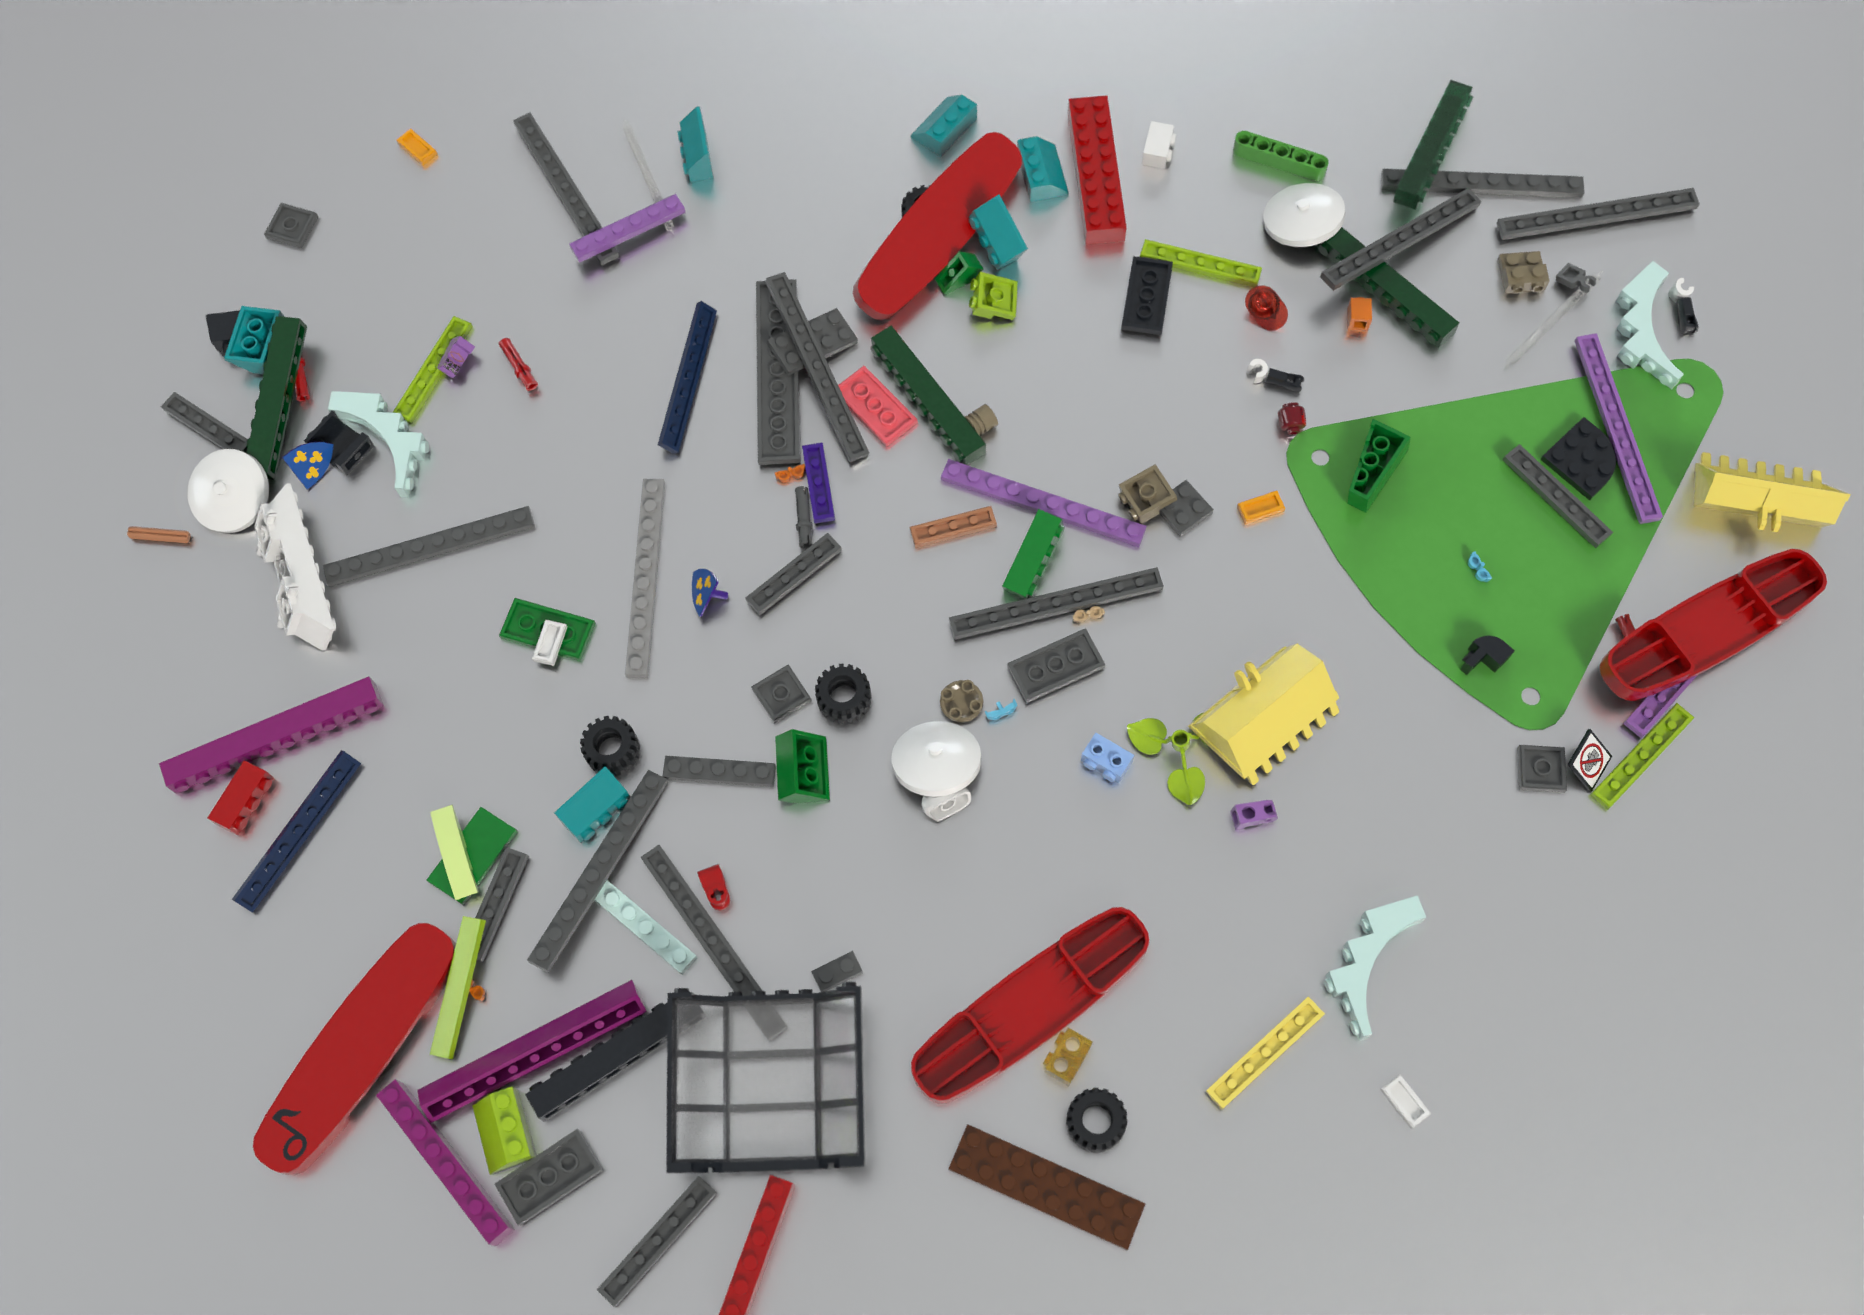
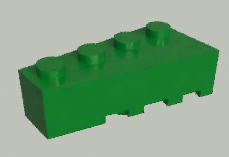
[1347,419,1411,513]
[1002,509,1065,599]

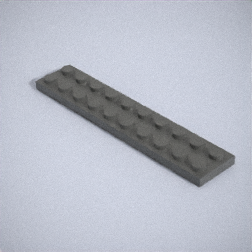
[756,279,800,465]

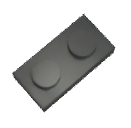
[811,951,863,992]

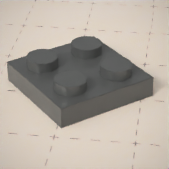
[1159,480,1214,537]

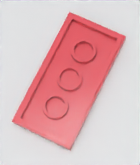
[838,366,918,447]

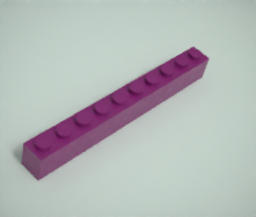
[159,676,384,793]
[417,980,647,1123]

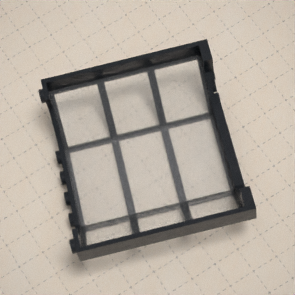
[666,982,866,1174]

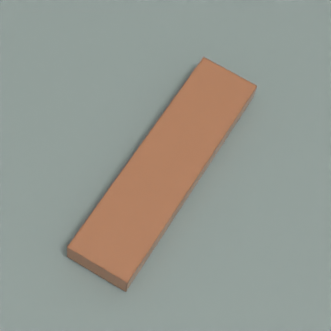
[910,506,997,548]

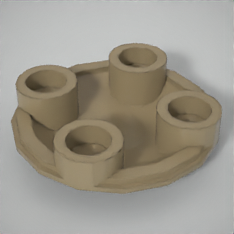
[940,680,984,723]

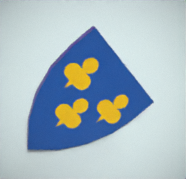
[282,442,333,490]
[692,569,728,617]

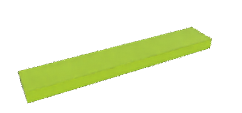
[1140,239,1262,288]
[392,316,473,424]
[1590,703,1695,810]
[429,916,486,1059]

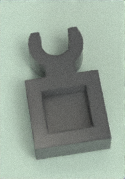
[1556,263,1596,293]

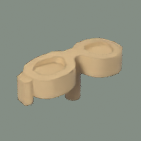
[1073,606,1105,623]

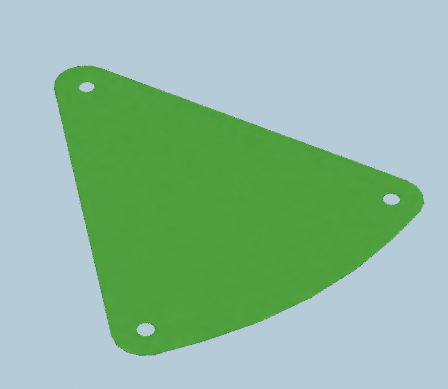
[1286,359,1724,730]

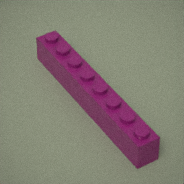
[376,1079,515,1246]

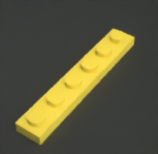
[1205,996,1325,1110]

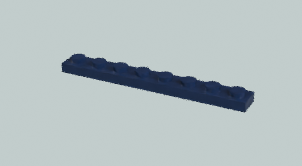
[657,301,717,454]
[231,750,361,913]

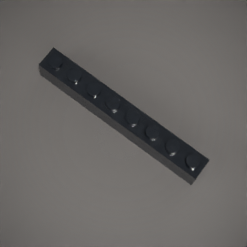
[525,991,705,1121]

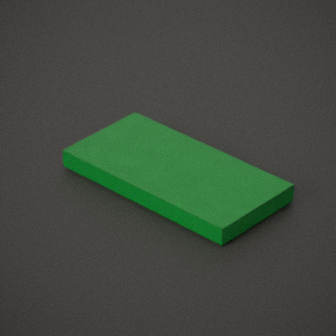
[499,598,596,661]
[426,807,518,906]

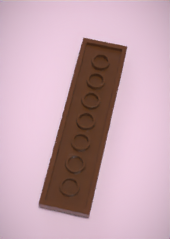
[948,1124,1146,1251]

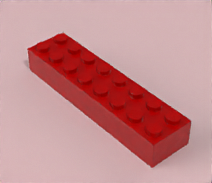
[1068,95,1127,245]

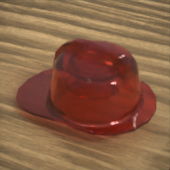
[1245,285,1288,331]

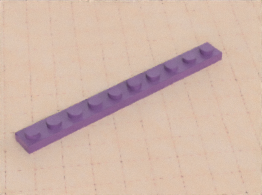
[1575,333,1663,524]
[941,459,1147,548]

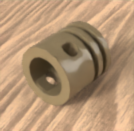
[965,404,998,436]

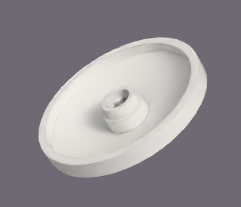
[1263,183,1345,247]
[188,449,269,533]
[891,721,981,797]

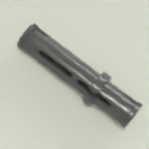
[795,486,813,549]

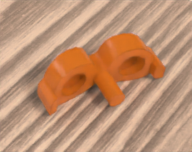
[775,464,806,483]
[469,979,485,1001]

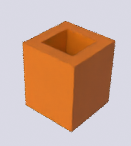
[1347,297,1372,331]

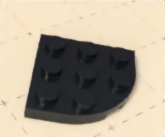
[1540,417,1616,500]

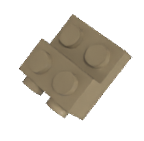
[1498,251,1550,294]
[1118,464,1177,524]

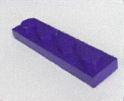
[802,442,835,524]

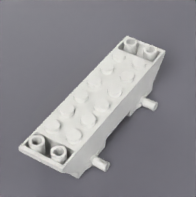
[254,483,336,650]

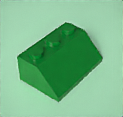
[775,729,830,803]

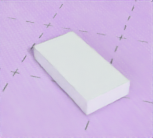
[532,620,567,666]
[1380,1075,1431,1129]

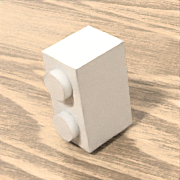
[1142,121,1177,169]

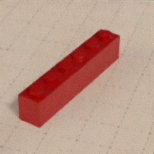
[719,1175,796,1315]

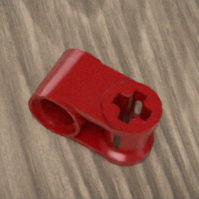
[697,863,730,911]

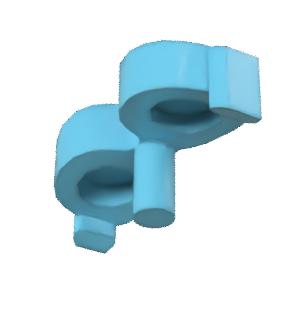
[1468,551,1492,582]
[985,699,1018,720]

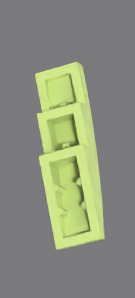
[430,804,479,900]

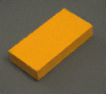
[396,128,437,166]
[1237,490,1285,525]

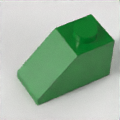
[935,251,984,294]

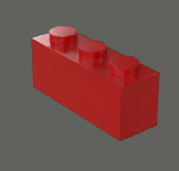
[207,760,274,835]

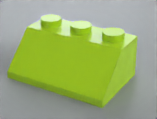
[472,1086,536,1175]

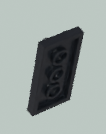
[1121,256,1173,335]

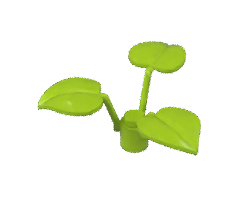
[1127,713,1208,805]

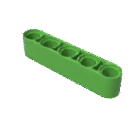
[1233,131,1329,181]

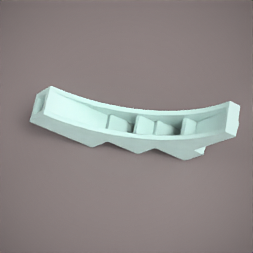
[1615,261,1684,390]
[328,391,429,498]
[1324,895,1426,1040]

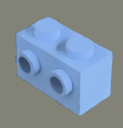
[1081,733,1134,783]

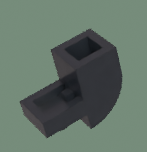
[1460,636,1515,675]

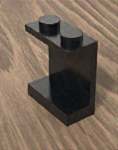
[304,411,375,476]

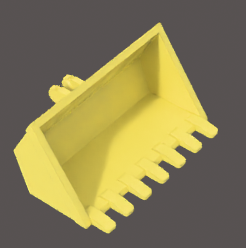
[1694,452,1851,532]
[1188,643,1339,785]

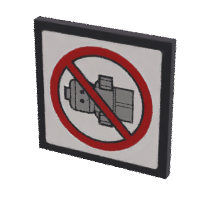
[1567,729,1612,792]

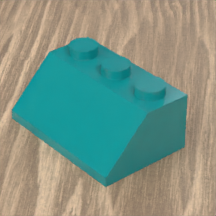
[911,94,977,157]
[677,106,713,182]
[1017,136,1069,202]
[969,194,1028,270]
[224,306,284,374]
[554,767,630,843]

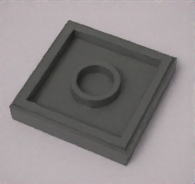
[264,203,318,248]
[751,664,812,724]
[1517,745,1567,793]

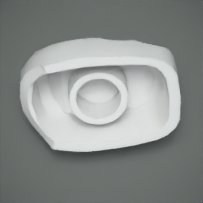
[921,787,971,822]

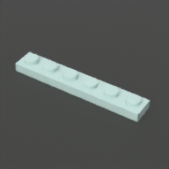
[595,880,697,975]

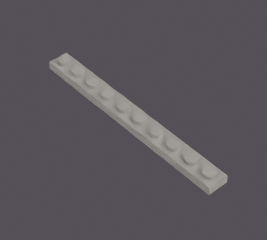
[625,479,665,678]

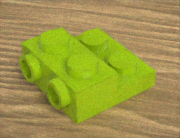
[969,272,1018,320]

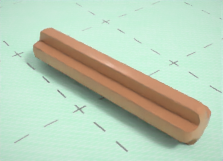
[127,526,191,543]

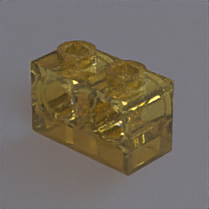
[1043,1027,1093,1086]

